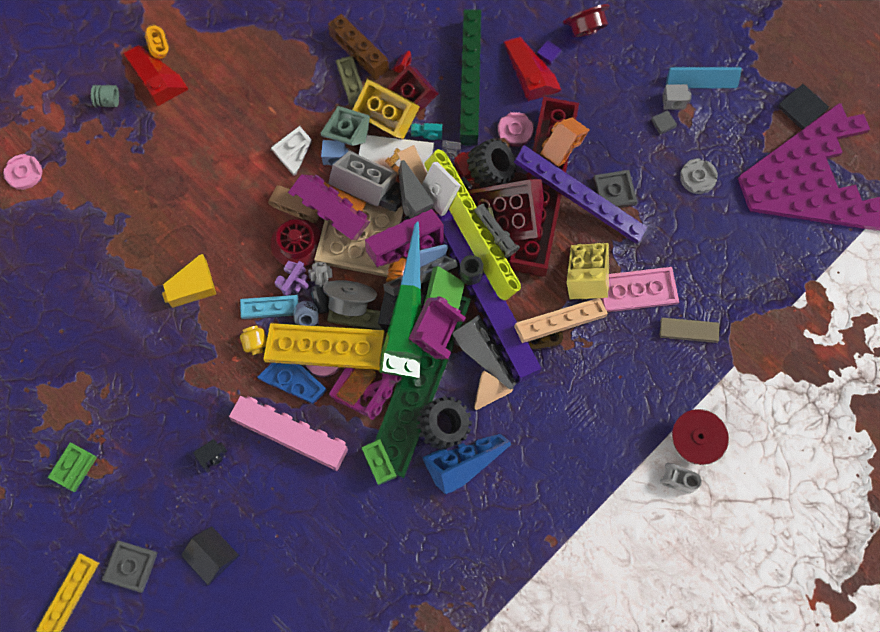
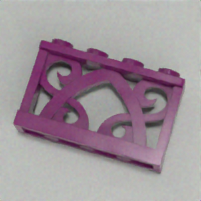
[329,329,402,420]

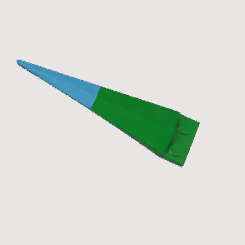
[380,222,422,379]

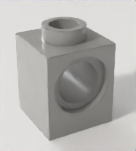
[663,85,691,109]

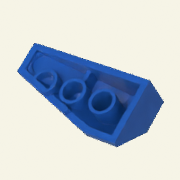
[422,434,511,494]

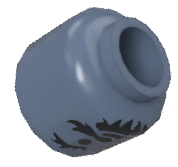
[293,301,319,326]

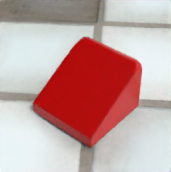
[393,50,411,73]

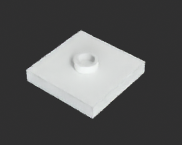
[422,162,461,216]

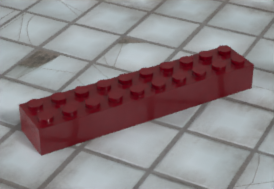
[509,96,579,277]

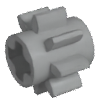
[308,262,333,285]

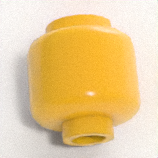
[240,325,267,355]

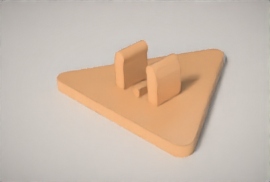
[474,371,513,410]

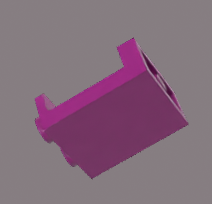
[409,296,466,359]

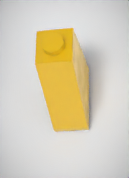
[162,254,216,308]

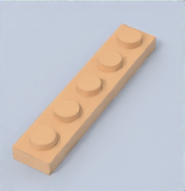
[514,298,608,343]

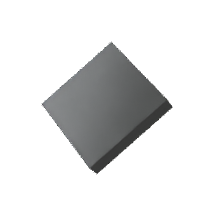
[593,170,638,208]
[102,540,157,593]

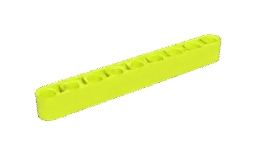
[424,149,521,300]

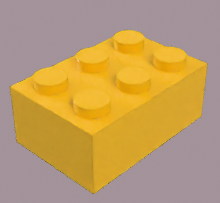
[353,79,420,139]

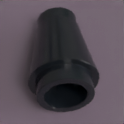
[310,285,329,314]

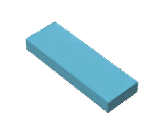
[240,295,298,319]

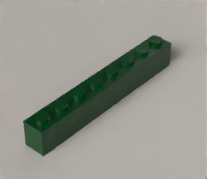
[460,9,481,145]

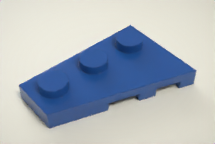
[257,363,327,404]

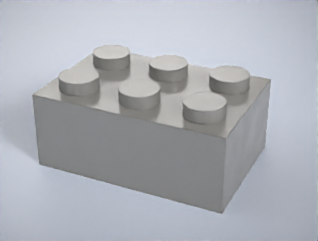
[328,151,398,207]

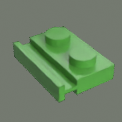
[48,442,97,492]

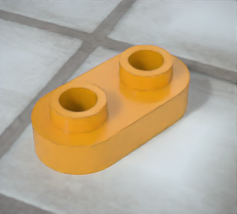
[145,26,168,59]

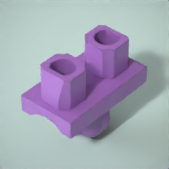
[275,261,309,296]

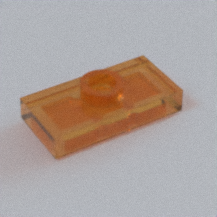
[336,368,376,406]

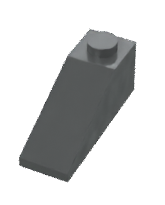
[398,160,434,218]

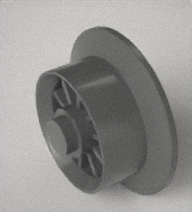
[323,280,377,316]

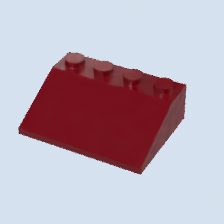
[468,179,544,241]

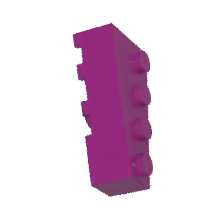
[288,174,370,240]
[365,209,444,267]

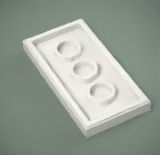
[359,135,434,175]

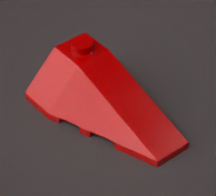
[504,37,561,101]
[124,45,189,106]

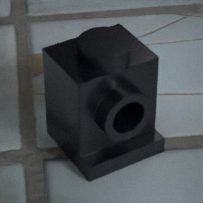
[193,439,228,472]

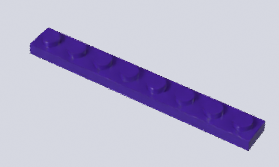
[514,145,647,244]

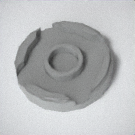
[680,159,718,194]

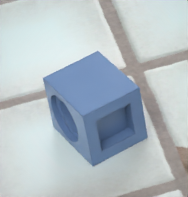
[321,140,349,165]

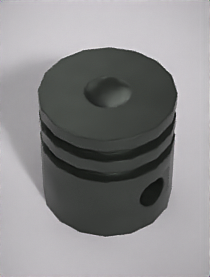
[460,255,483,285]

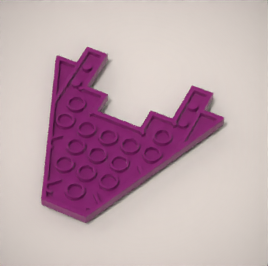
[738,103,880,231]

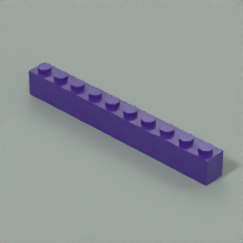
[437,209,541,383]

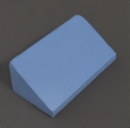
[420,245,448,267]

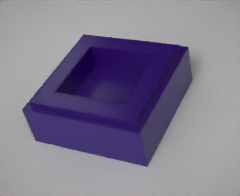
[537,41,562,65]

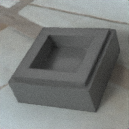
[651,111,677,135]

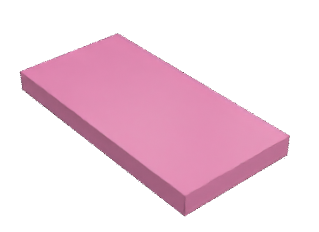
[601,267,679,312]

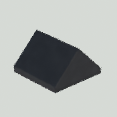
[181,526,240,585]

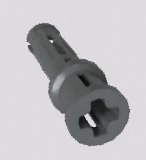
[474,204,520,258]

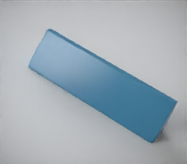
[667,67,741,88]

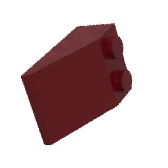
[387,65,439,114]

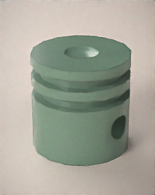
[91,85,119,107]

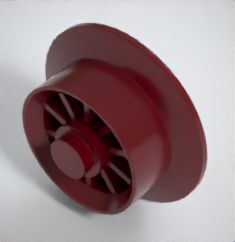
[562,4,610,37]
[271,219,321,267]
[672,409,729,465]

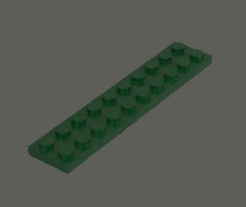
[366,296,471,479]

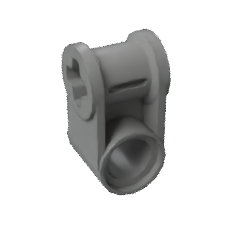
[660,463,702,493]

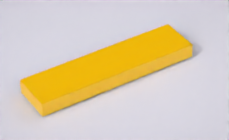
[36,554,99,632]

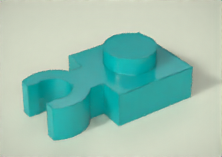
[411,123,442,140]

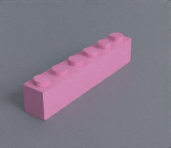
[229,396,348,471]

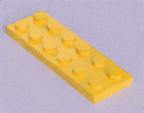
[263,323,385,370]

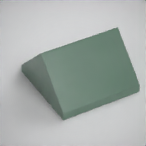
[321,106,370,146]

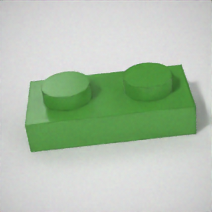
[362,439,397,485]

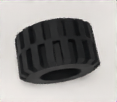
[467,138,517,188]
[417,396,472,449]

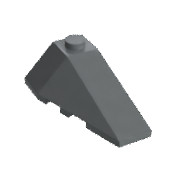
[452,315,516,389]

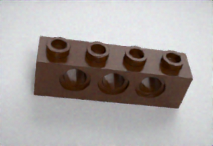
[328,14,389,80]

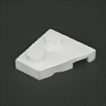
[271,126,311,176]

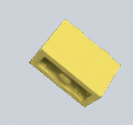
[567,243,609,299]

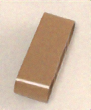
[268,185,320,223]

